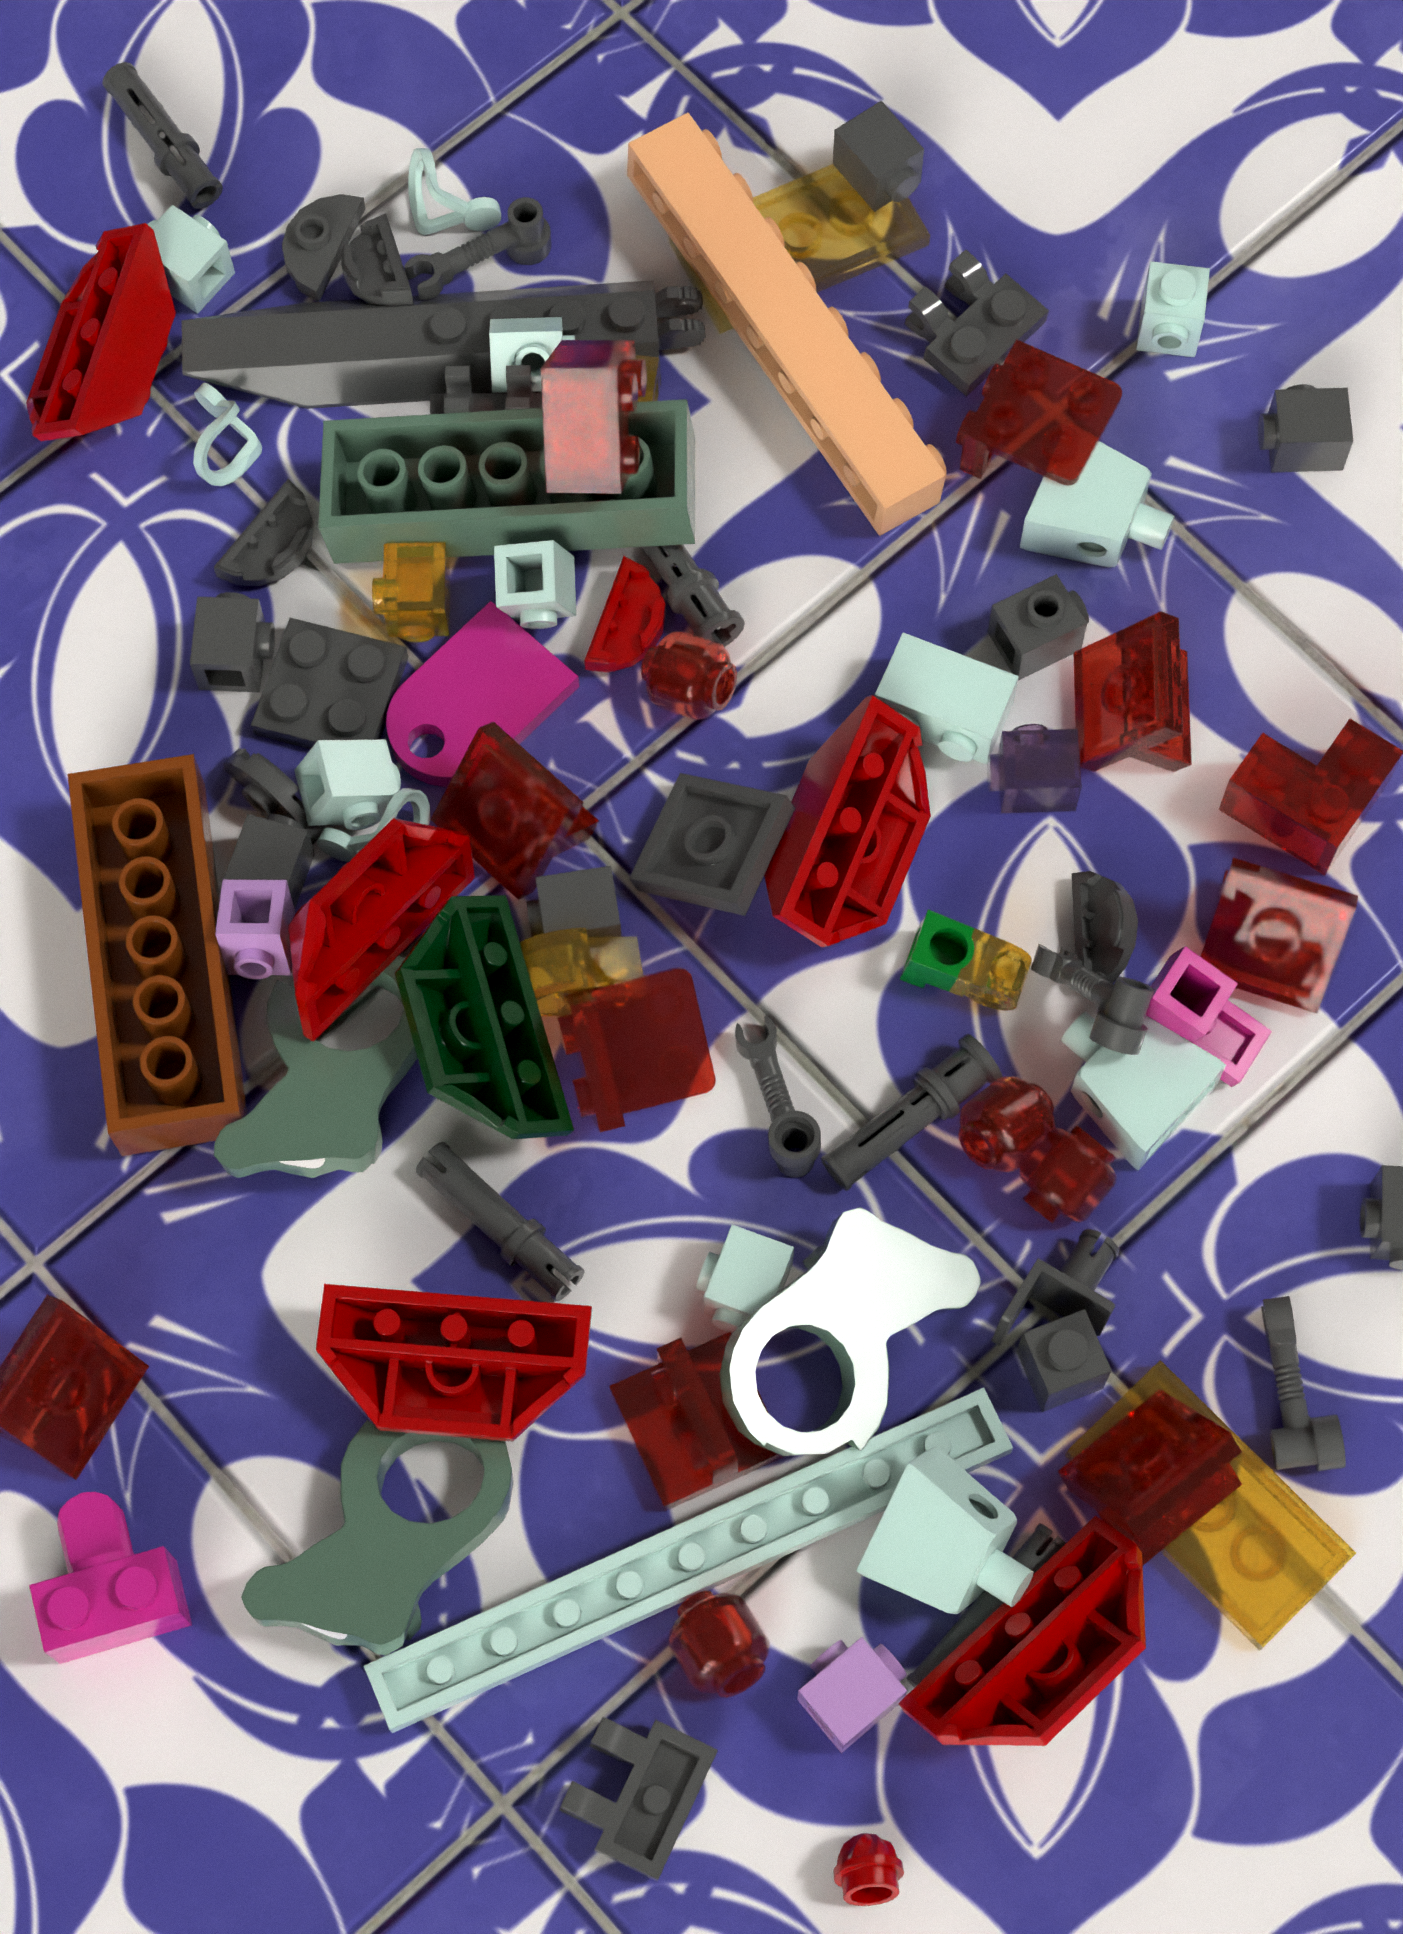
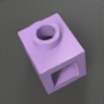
[215,879,296,979]
[797,1637,907,1754]

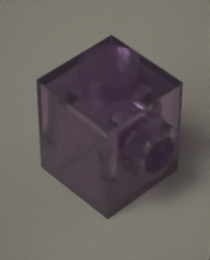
[987,724,1082,813]

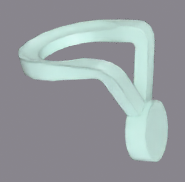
[408,148,501,235]
[193,383,262,486]
[317,788,430,862]

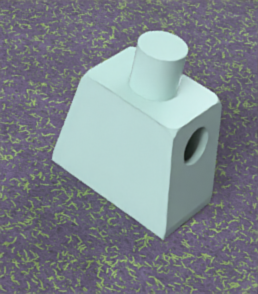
[1020,425,1175,568]
[1061,1012,1226,1171]
[856,1446,1034,1614]

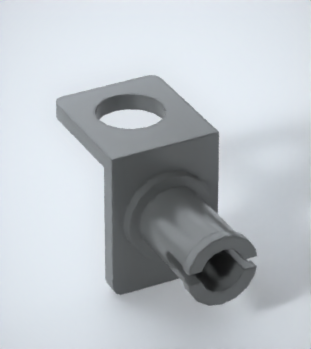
[991,1229,1119,1346]

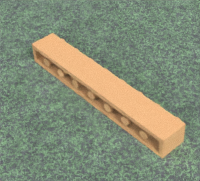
[627,112,947,536]

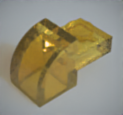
[520,928,647,1016]

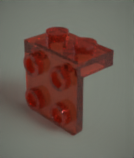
[956,339,1122,486]
[557,967,716,1132]

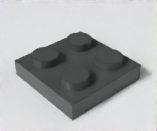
[251,618,409,749]
[629,773,795,916]

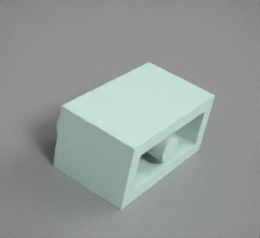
[875,633,1019,764]

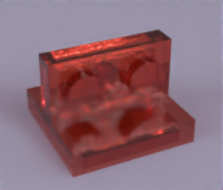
[1073,611,1192,772]
[430,722,599,900]
[1200,857,1358,1013]
[0,1294,149,1480]
[609,1332,785,1511]
[1057,1389,1242,1565]

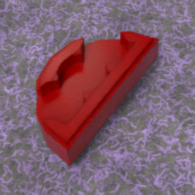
[584,556,666,673]

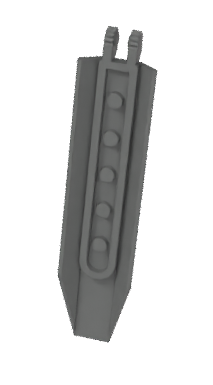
[181,280,706,409]

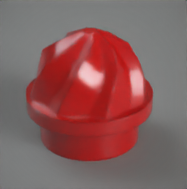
[833,1833,904,1906]

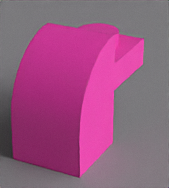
[1146,946,1272,1087]

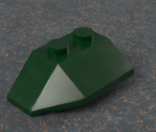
[394,895,574,1140]

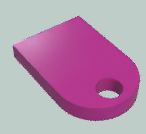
[386,601,580,787]

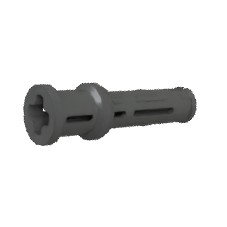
[642,545,745,653]
[821,1034,1003,1191]

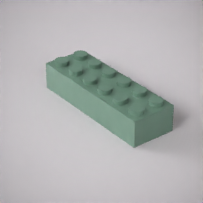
[318,399,695,564]

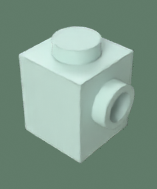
[148,205,235,314]
[1136,261,1210,357]
[489,317,576,393]
[494,540,576,629]
[294,739,401,830]
[696,1224,794,1334]

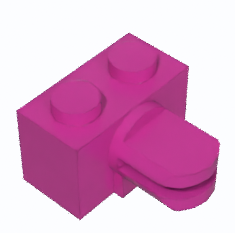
[29,1492,192,1664]

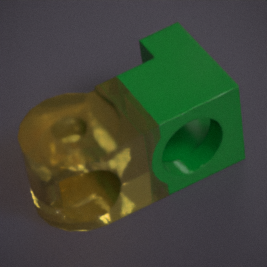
[900,909,1032,1011]

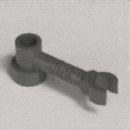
[404,197,552,300]
[1031,944,1154,1055]
[735,1015,821,1178]
[1261,1296,1346,1471]

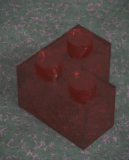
[541,340,647,494]
[1218,719,1403,876]

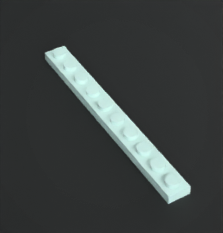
[364,1388,1013,1733]

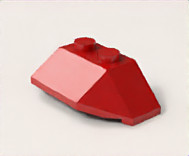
[26,223,176,441]
[764,695,931,947]
[288,818,475,1042]
[316,1284,592,1442]
[898,1515,1146,1746]

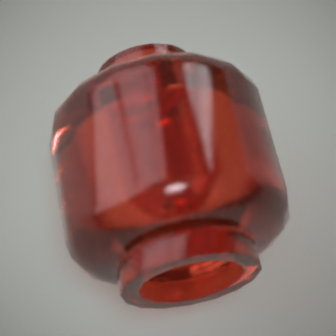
[641,632,737,719]
[958,1076,1056,1173]
[1019,1125,1117,1224]
[668,1591,770,1698]

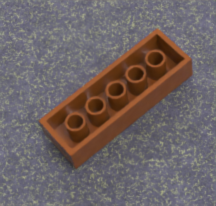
[67,754,247,1156]

